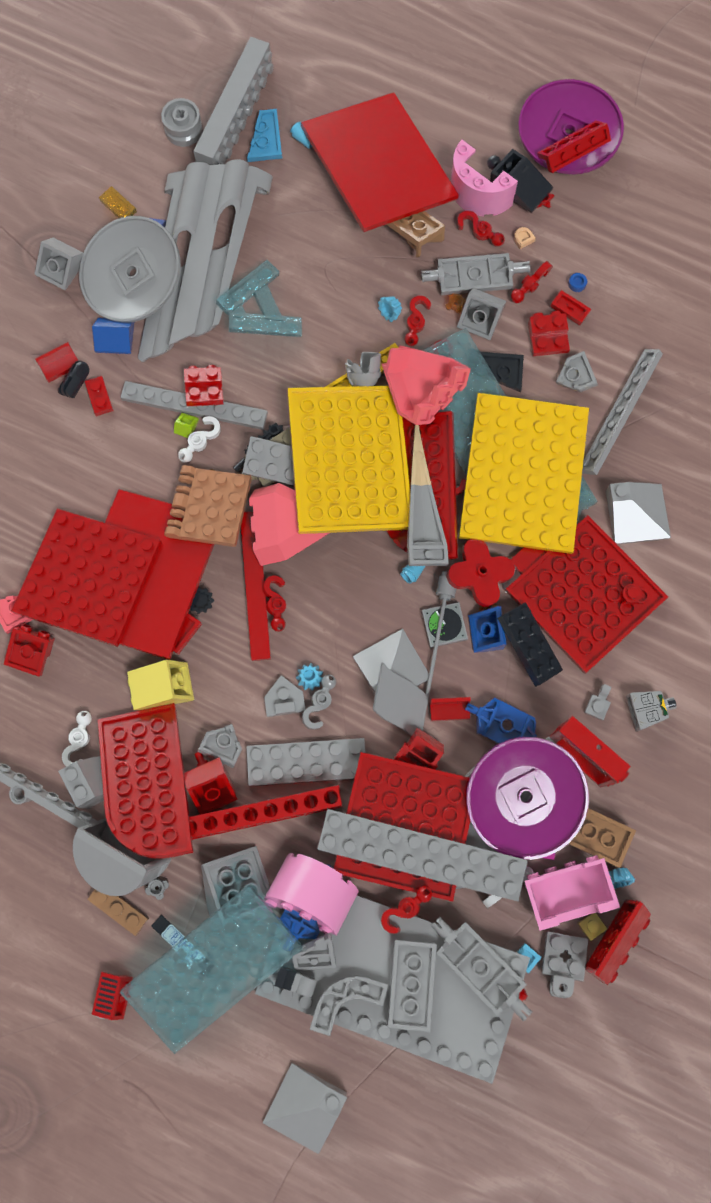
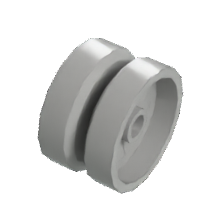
[161,98,203,147]

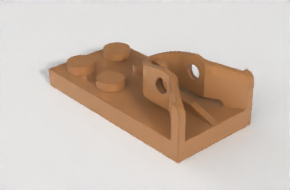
[386,211,445,258]
[569,808,636,868]

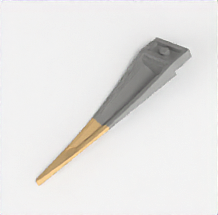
[407,425,449,566]

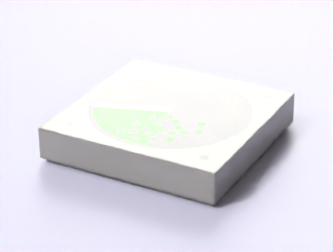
[422,602,468,648]

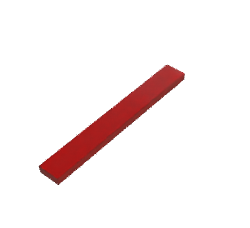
[241,512,271,661]

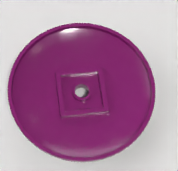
[518,79,624,174]
[466,737,589,859]

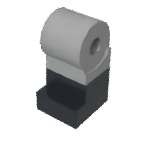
[274,966,317,997]

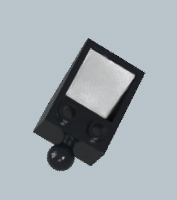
[487,149,553,213]

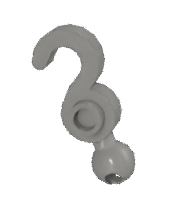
[302,674,336,730]

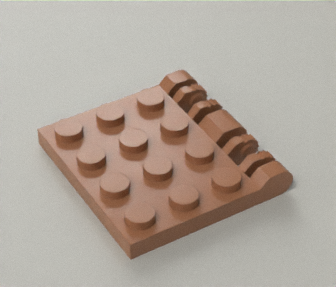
[164,465,252,547]

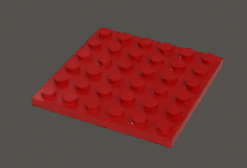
[11,508,162,647]
[505,515,668,674]
[334,752,471,902]

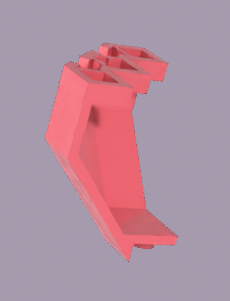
[382,345,471,425]
[249,483,329,566]

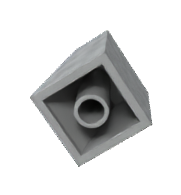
[58,756,104,810]

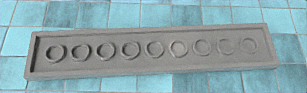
[317,809,528,901]

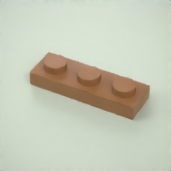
[87,890,149,936]

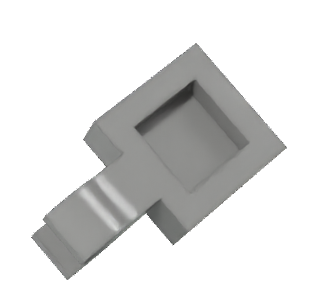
[584,684,611,721]

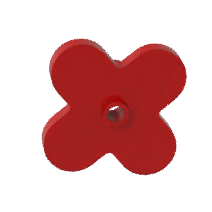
[446,539,515,607]

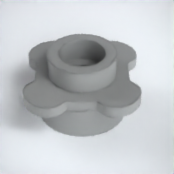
[145,878,169,900]

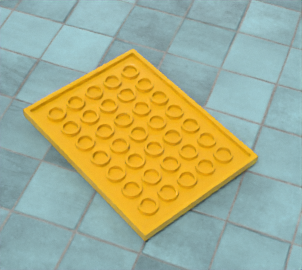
[287,386,410,534]
[459,393,589,554]

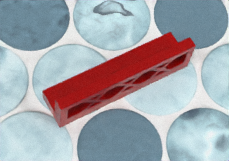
[537,120,611,173]

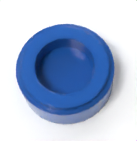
[568,273,587,292]

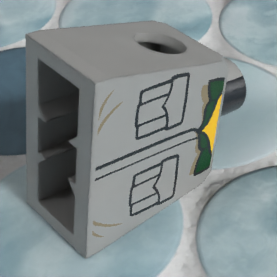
[626,691,677,732]

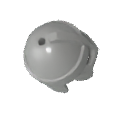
[345,352,381,387]

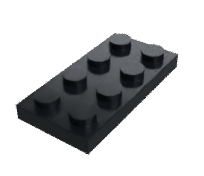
[497,602,563,687]

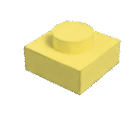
[577,913,607,941]

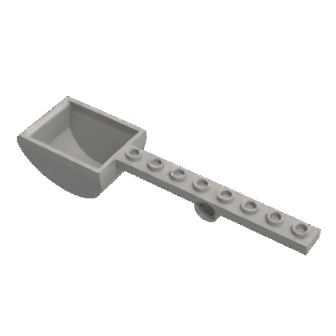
[0,763,171,896]

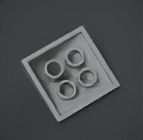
[605,482,671,544]
[353,629,429,695]
[201,846,270,927]
[263,1063,347,1154]

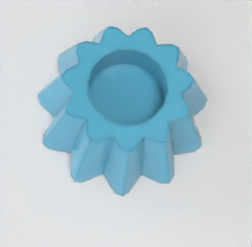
[378,296,402,322]
[296,663,323,691]
[609,868,635,889]

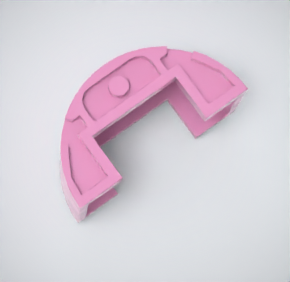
[451,140,518,216]
[264,853,359,936]
[525,855,620,930]

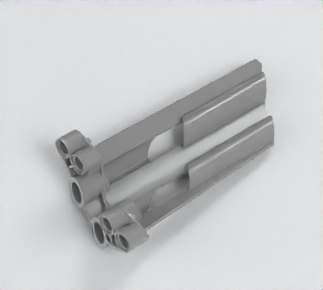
[138,159,273,362]

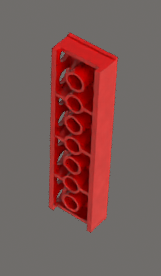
[189,785,342,840]

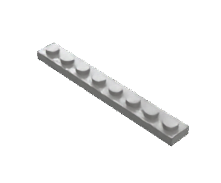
[582,349,663,475]
[120,381,268,430]

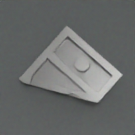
[292,933,336,971]

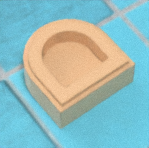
[514,227,536,249]

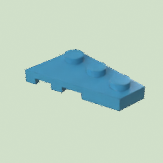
[247,109,282,162]

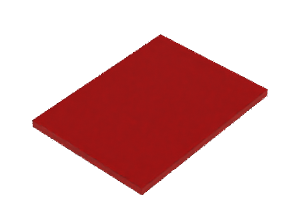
[301,92,459,232]
[105,489,214,660]

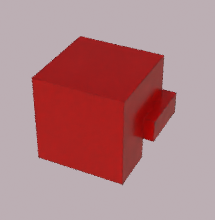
[394,727,444,770]

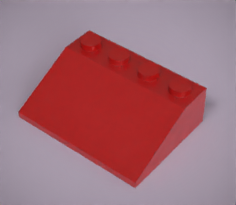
[585,899,651,985]

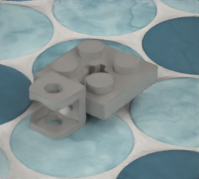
[541,932,588,999]

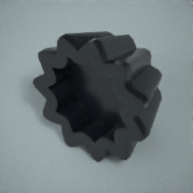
[191,587,215,614]

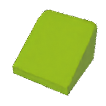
[174,413,199,438]

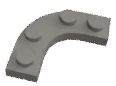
[310,977,389,1036]

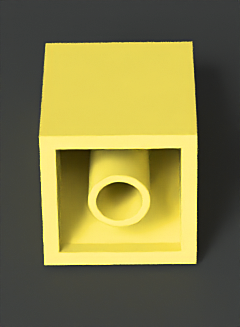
[127,660,194,710]

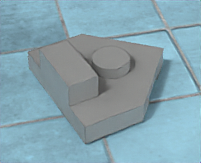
[556,351,598,392]
[264,676,305,717]
[198,724,242,768]

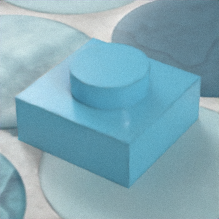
[517,943,541,974]

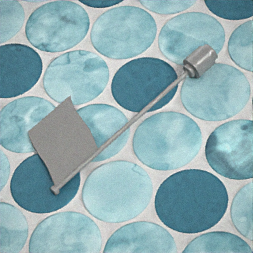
[373,572,456,736]

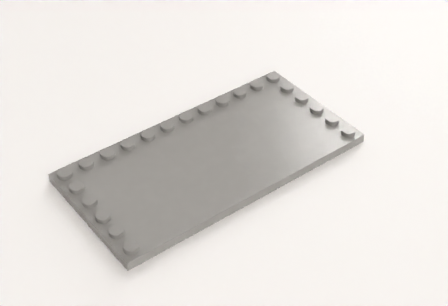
[255,896,530,1084]

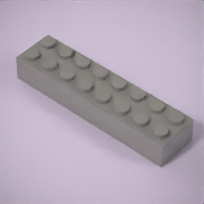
[193,36,274,165]

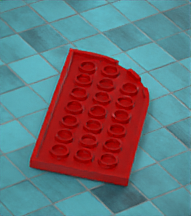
[386,411,458,559]
[98,703,194,859]

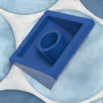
[92,318,134,354]
[469,606,507,653]

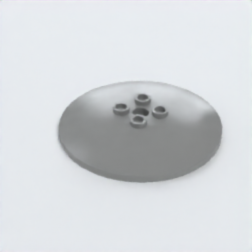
[79,216,181,323]

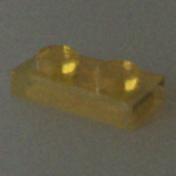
[99,186,137,219]

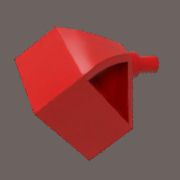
[184,752,238,815]

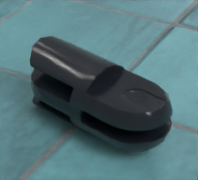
[58,361,90,398]

